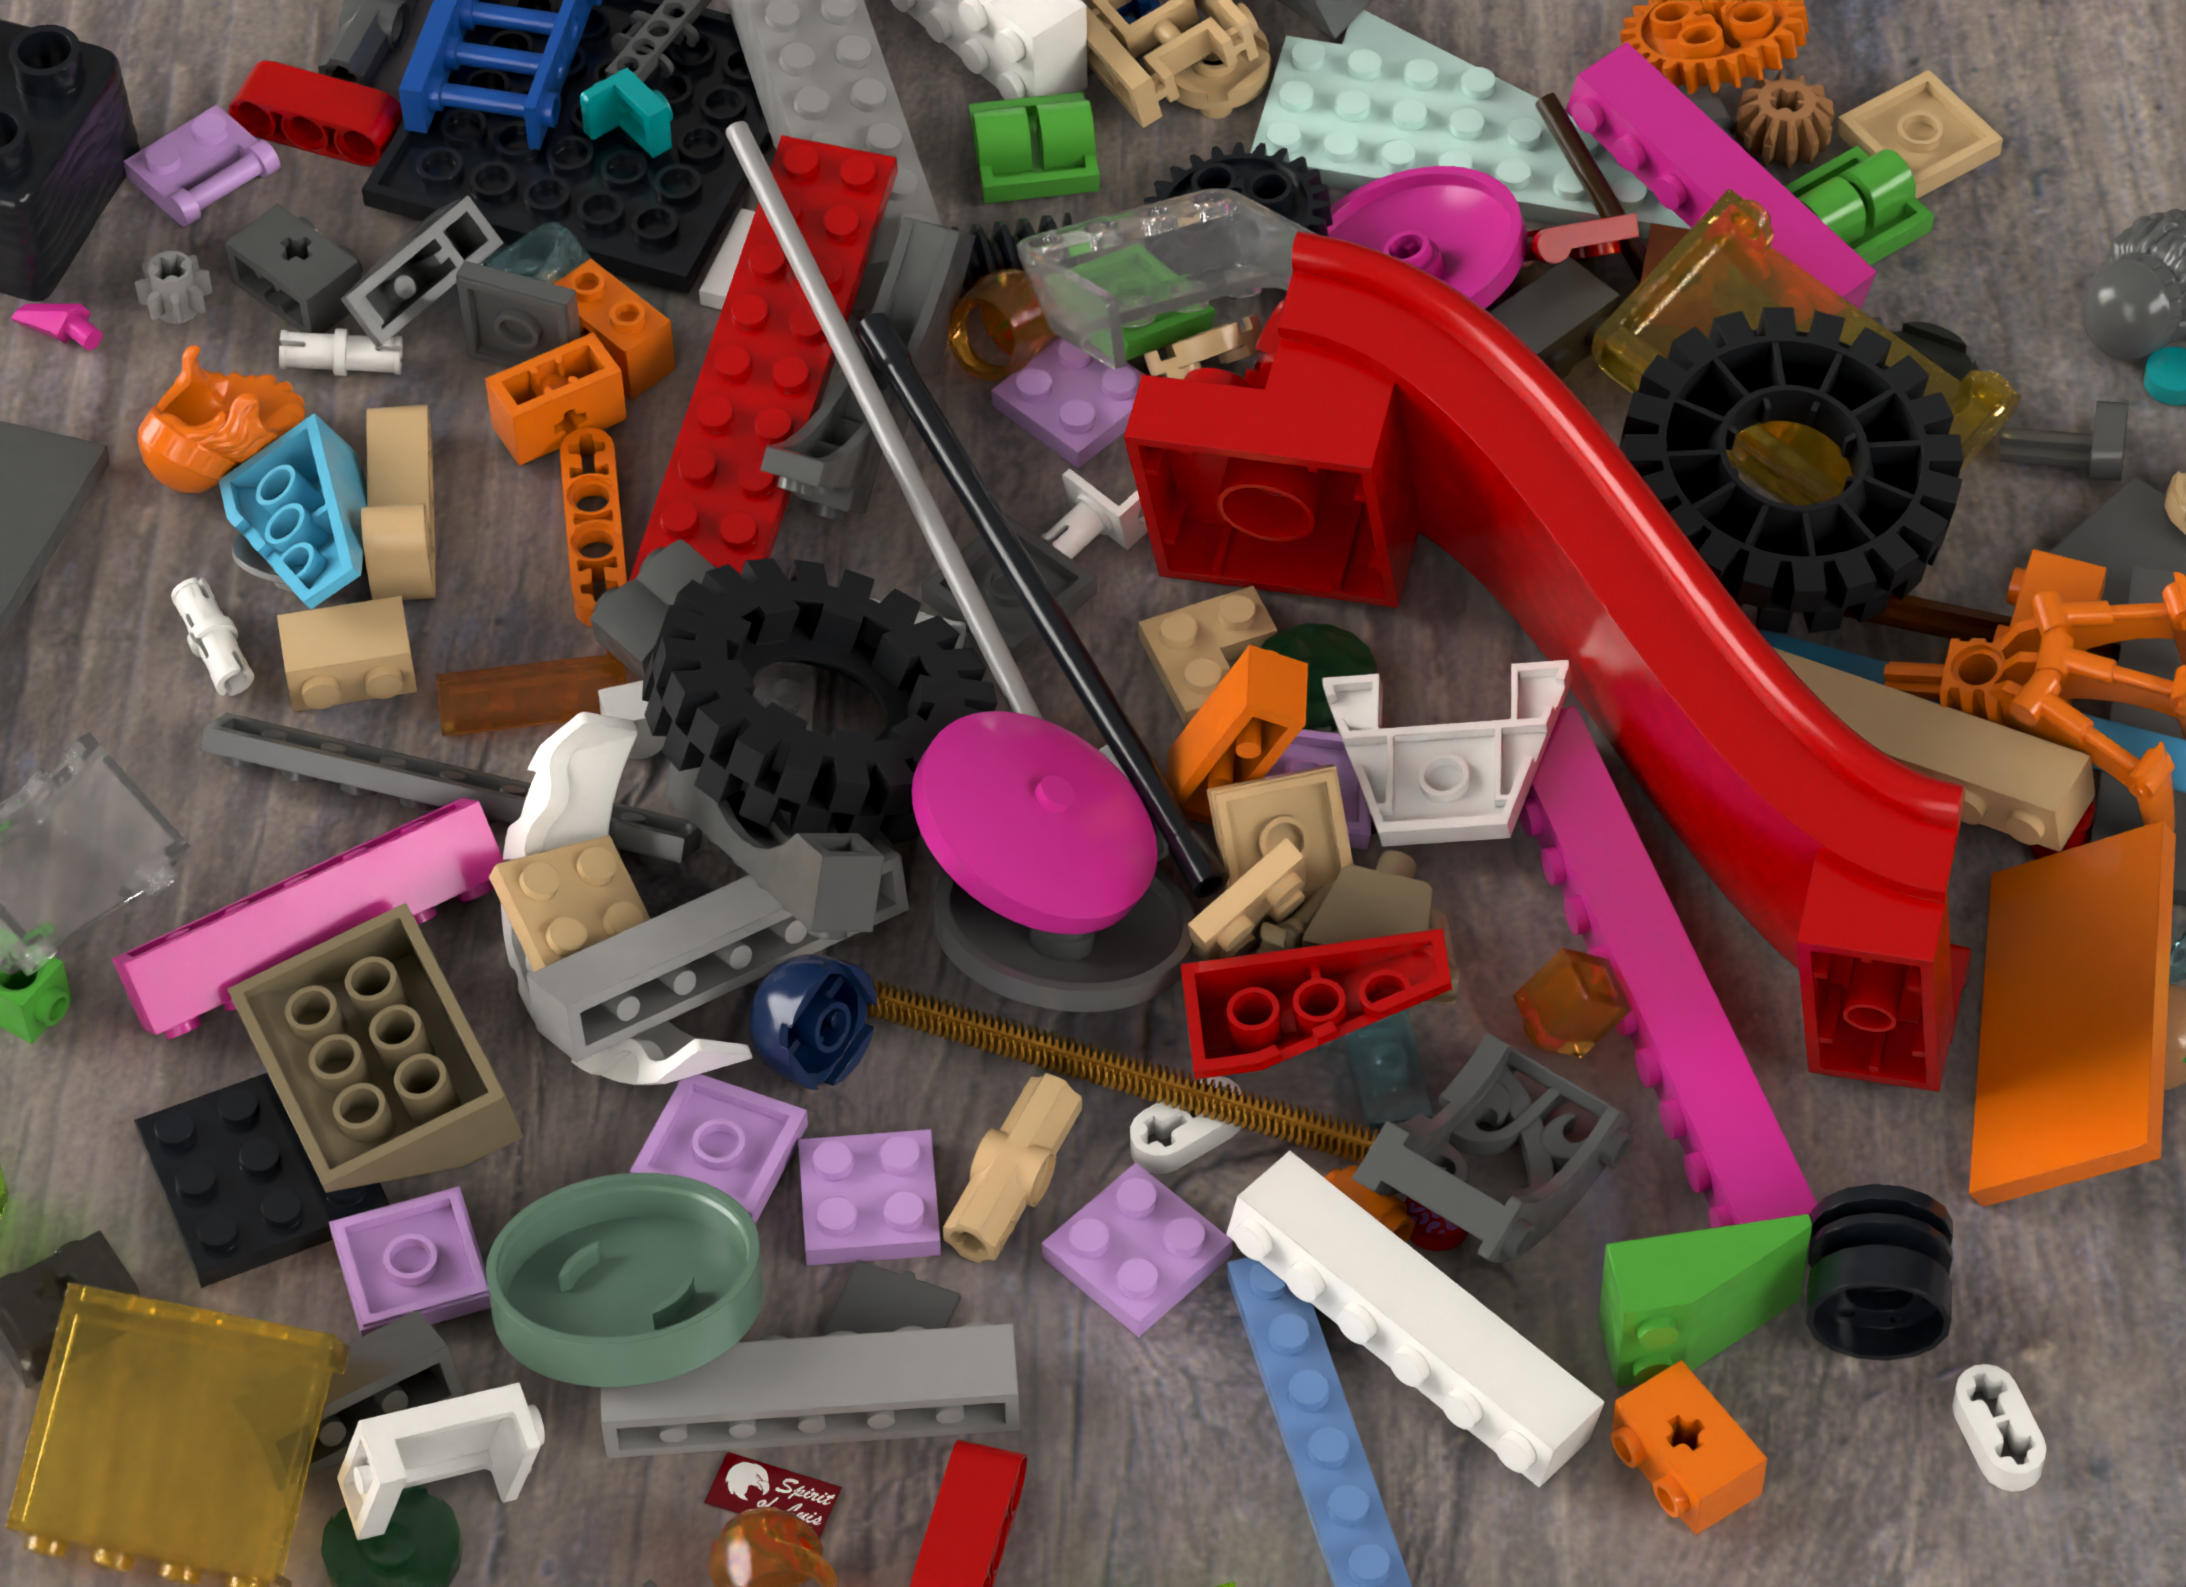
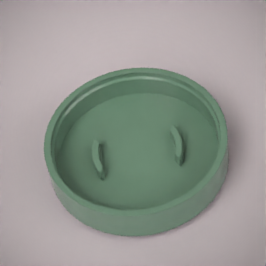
[486,1173,765,1387]

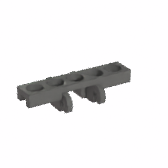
[605,0,712,82]

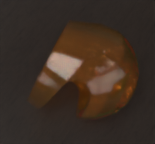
[947,269,1062,381]
[708,1506,839,1587]

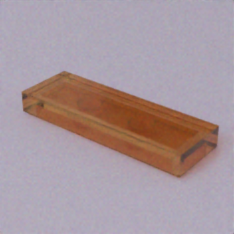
[436,654,627,737]

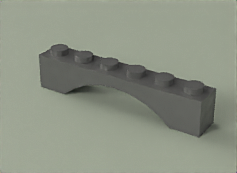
[665,761,884,940]

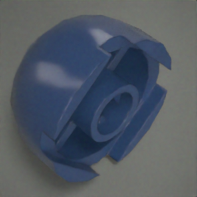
[749,954,877,1090]

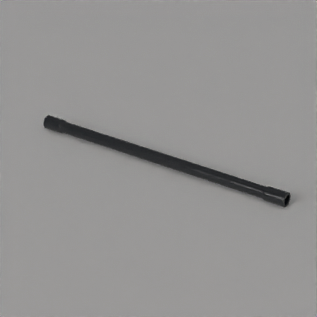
[855,312,1229,898]

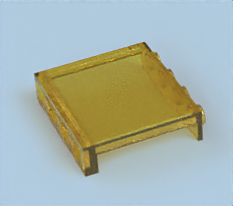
[5,1283,350,1587]

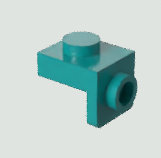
[580,68,673,158]

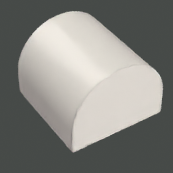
[598,680,667,760]

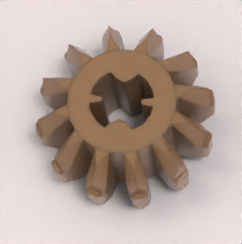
[1735,71,1835,170]

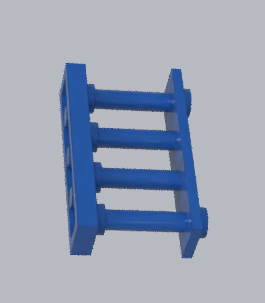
[399,0,603,150]

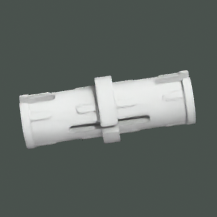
[279,328,403,377]
[171,577,254,696]

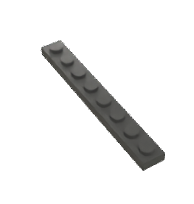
[200,713,703,867]

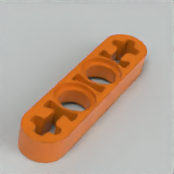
[559,427,627,628]

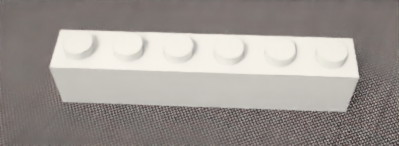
[1226,1151,1605,1488]

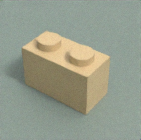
[277,595,417,712]

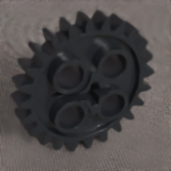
[1140,142,1333,299]

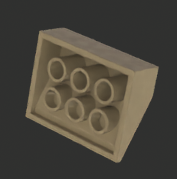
[227,903,523,1193]

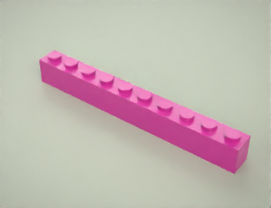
[1519,705,1817,1249]

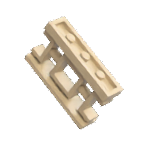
[1081,0,1259,128]

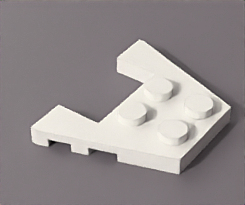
[1323,660,1572,847]

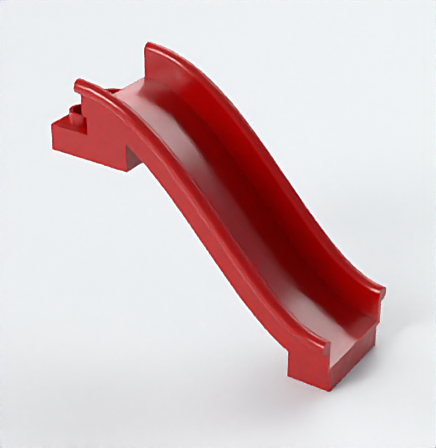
[1124,231,1972,1092]

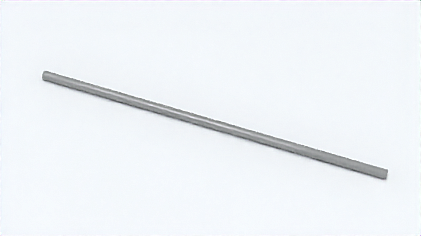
[725,121,1043,719]

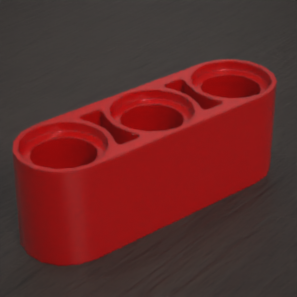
[228,60,403,167]
[910,1439,1027,1587]

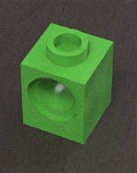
[0,928,73,1044]

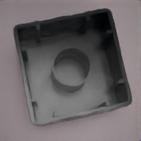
[0,19,140,302]

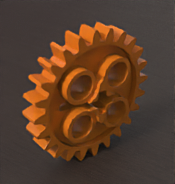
[1620,0,1809,94]

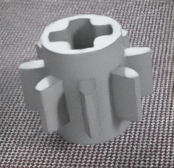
[135,251,213,324]

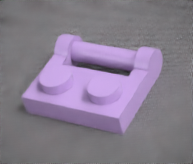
[123,104,281,227]

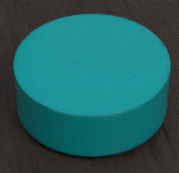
[2143,346,2186,406]

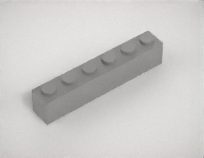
[526,838,909,1062]
[600,1321,1020,1458]

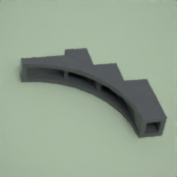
[760,217,976,521]

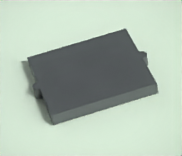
[820,1260,961,1337]

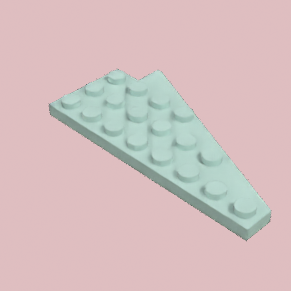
[1250,10,1692,239]

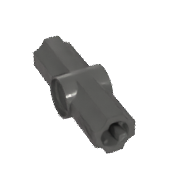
[318,0,417,87]

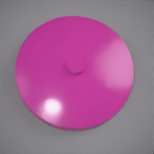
[1327,166,1528,309]
[912,711,1158,934]

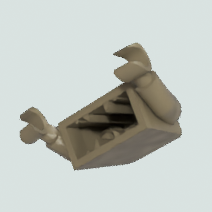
[1255,850,1459,1006]

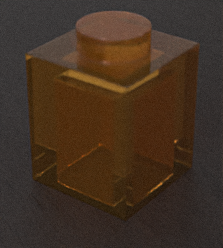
[1513,947,1632,1058]

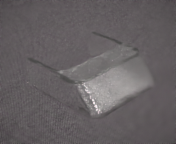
[1016,188,1316,370]

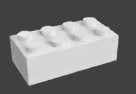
[890,0,1088,100]

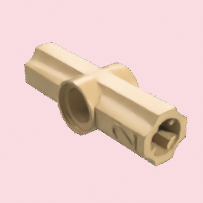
[943,1073,1082,1264]

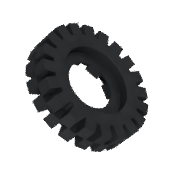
[642,558,998,846]

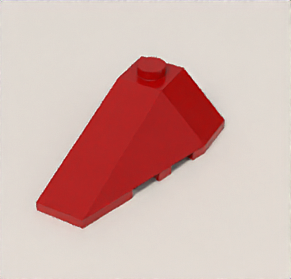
[1180,928,1452,1079]

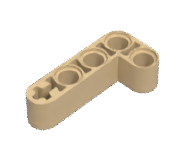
[361,404,436,601]

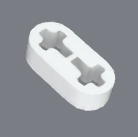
[1130,1076,1242,1174]
[1952,1364,2047,1492]

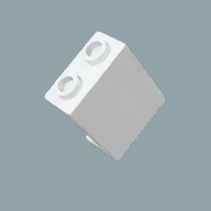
[337,1382,545,1540]

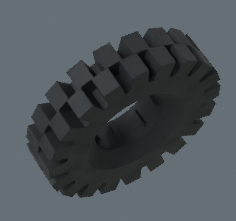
[1619,307,1964,633]

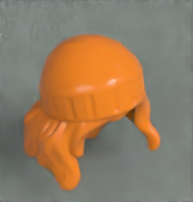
[137,345,306,494]

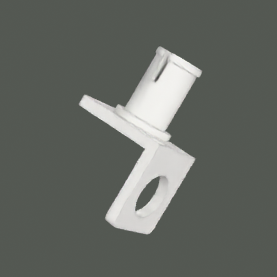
[1040,469,1148,559]

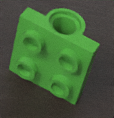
[969,92,1100,204]
[1784,145,1934,266]

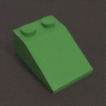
[1598,1214,1812,1387]

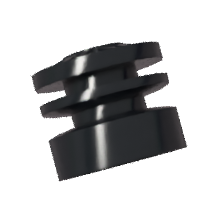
[1806,1184,1953,1361]

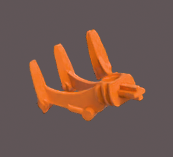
[1883,572,2186,832]

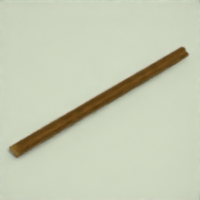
[867,977,1379,1164]

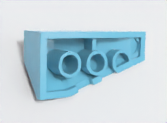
[218,413,367,609]

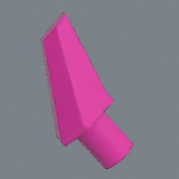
[11,304,103,350]

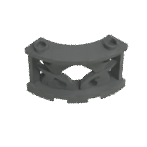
[1352,1032,1633,1263]

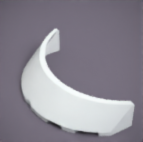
[501,712,753,1085]

